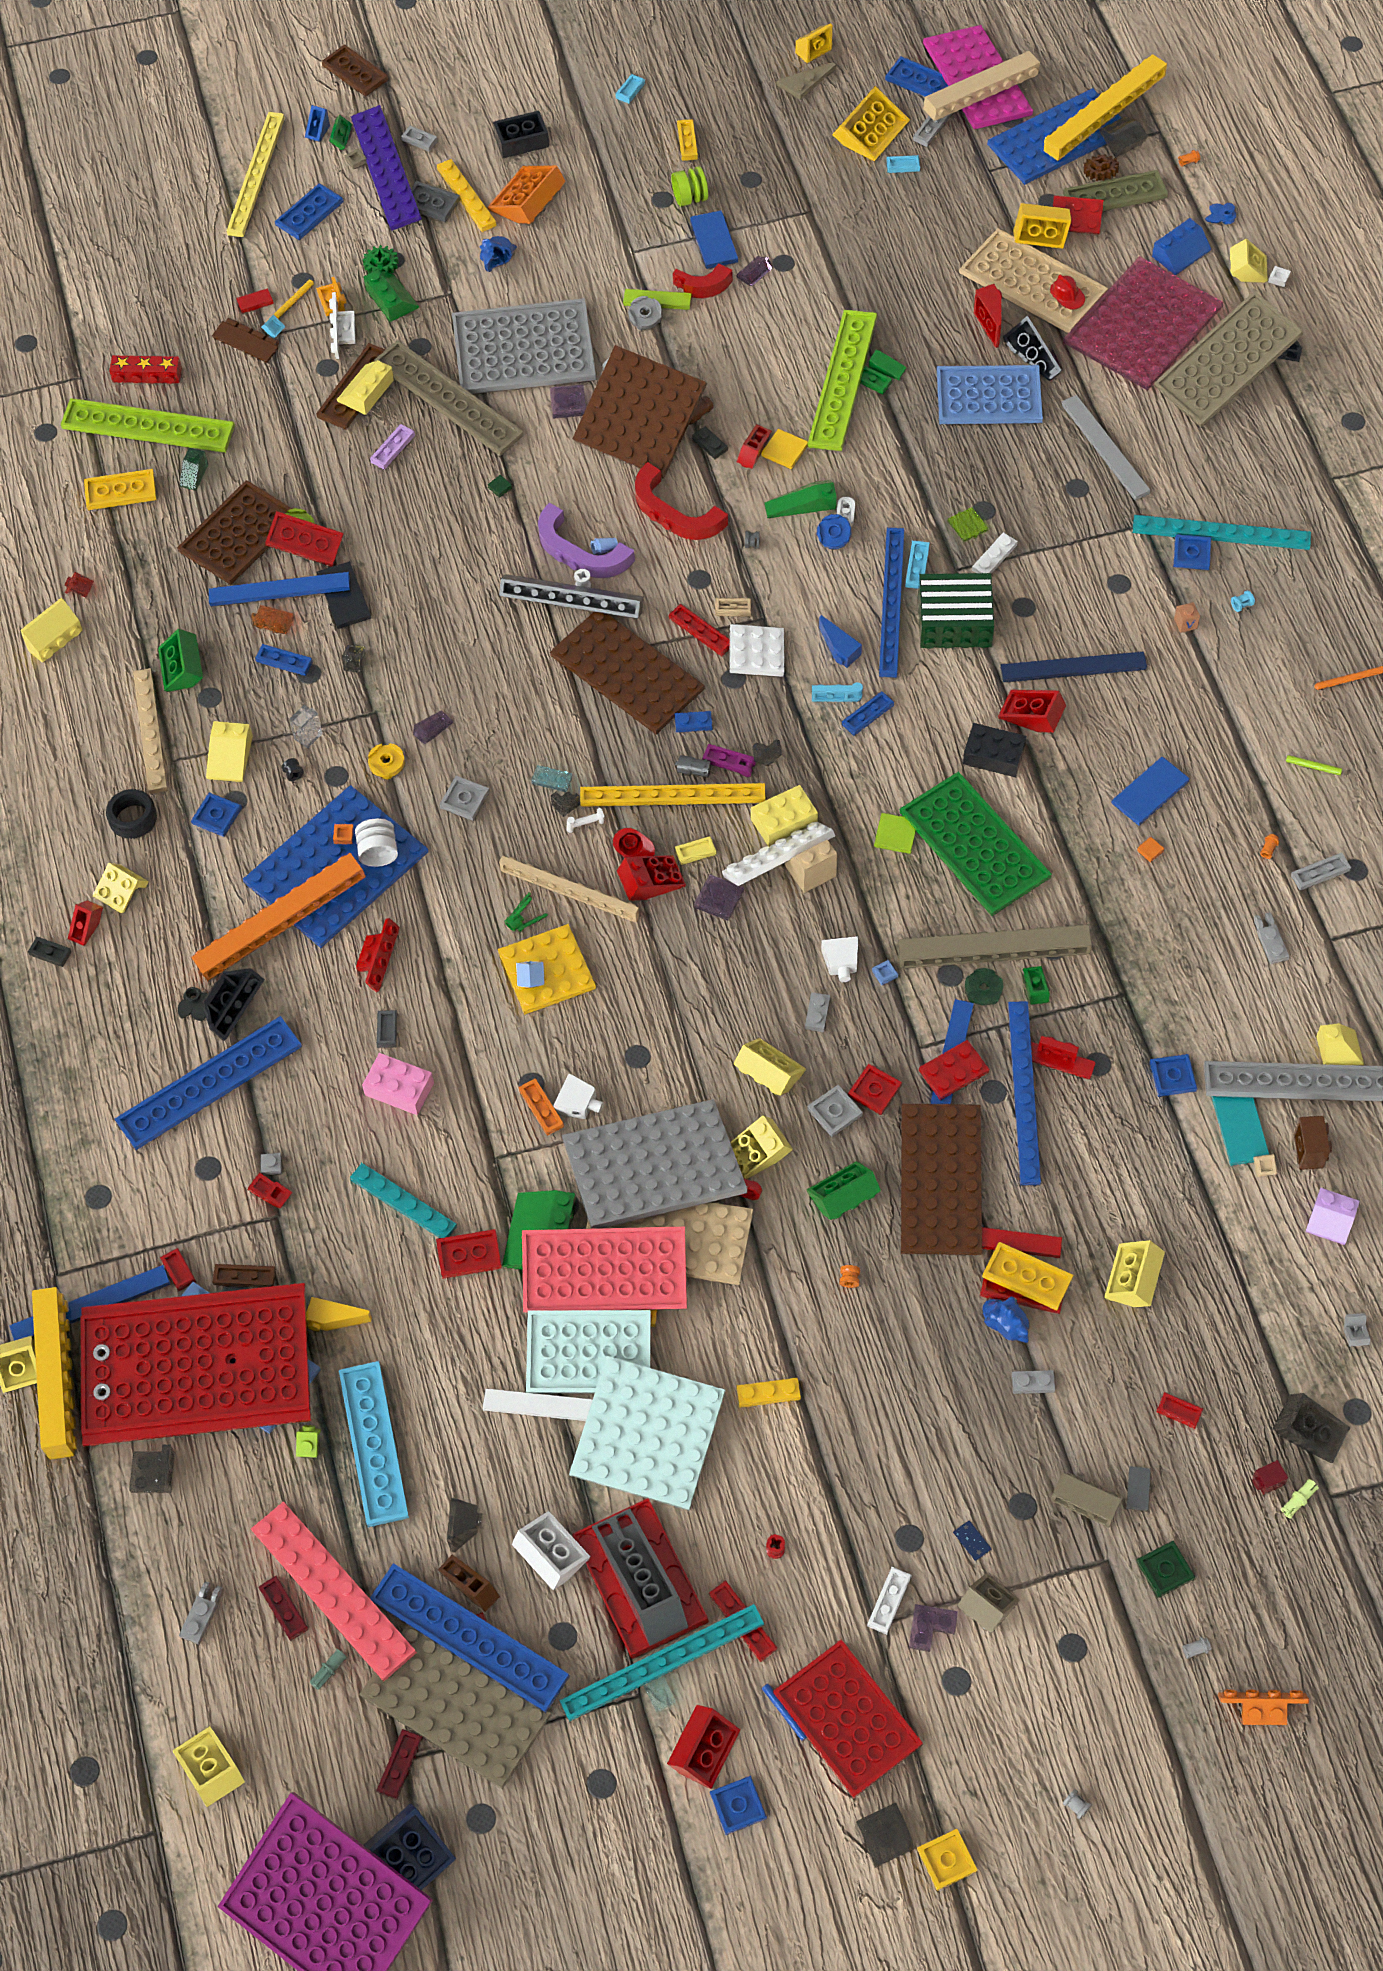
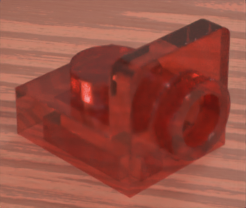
[64,572,94,598]

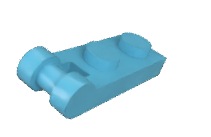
[812,682,863,702]

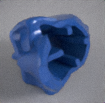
[480,236,517,272]
[982,1297,1030,1343]

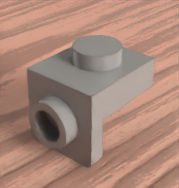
[1344,1313,1370,1346]

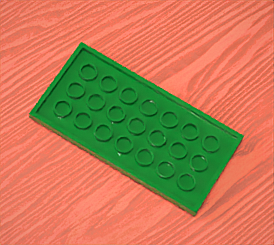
[899,772,1052,916]

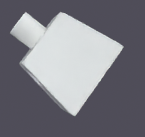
[821,936,858,982]
[554,1074,604,1119]

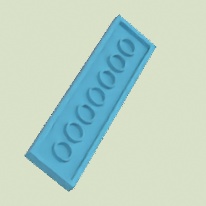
[339,1361,409,1527]

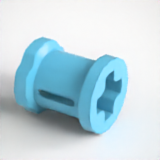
[1231,590,1255,612]

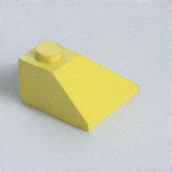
[1316,1023,1364,1066]

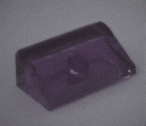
[736,256,773,286]

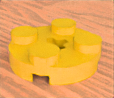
[368,743,405,780]

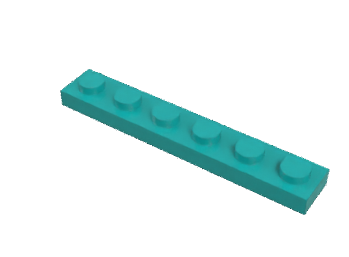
[350,1163,457,1238]

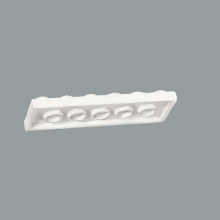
[722,822,835,886]

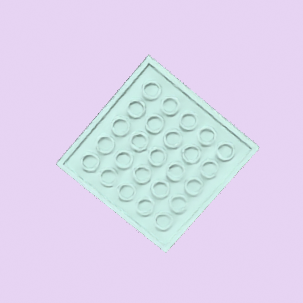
[569,1356,726,1511]

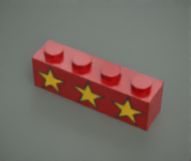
[109,355,182,384]

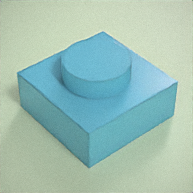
[262,314,286,338]

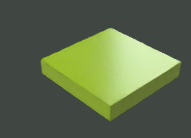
[874,813,916,854]

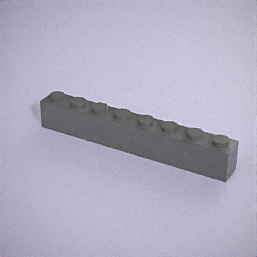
[499,574,644,618]

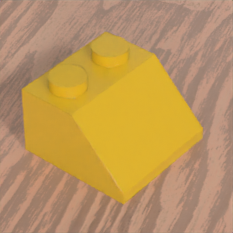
[795,23,833,63]

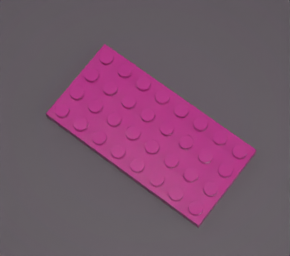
[923,25,1033,129]

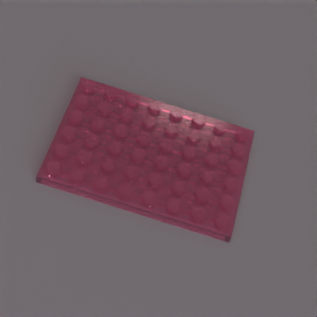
[1063,256,1224,390]

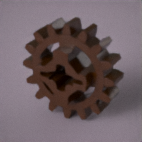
[1083,154,1119,181]

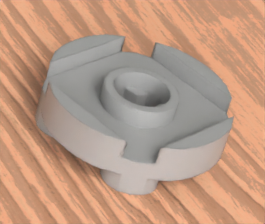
[628,296,662,330]

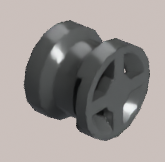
[745,531,760,549]

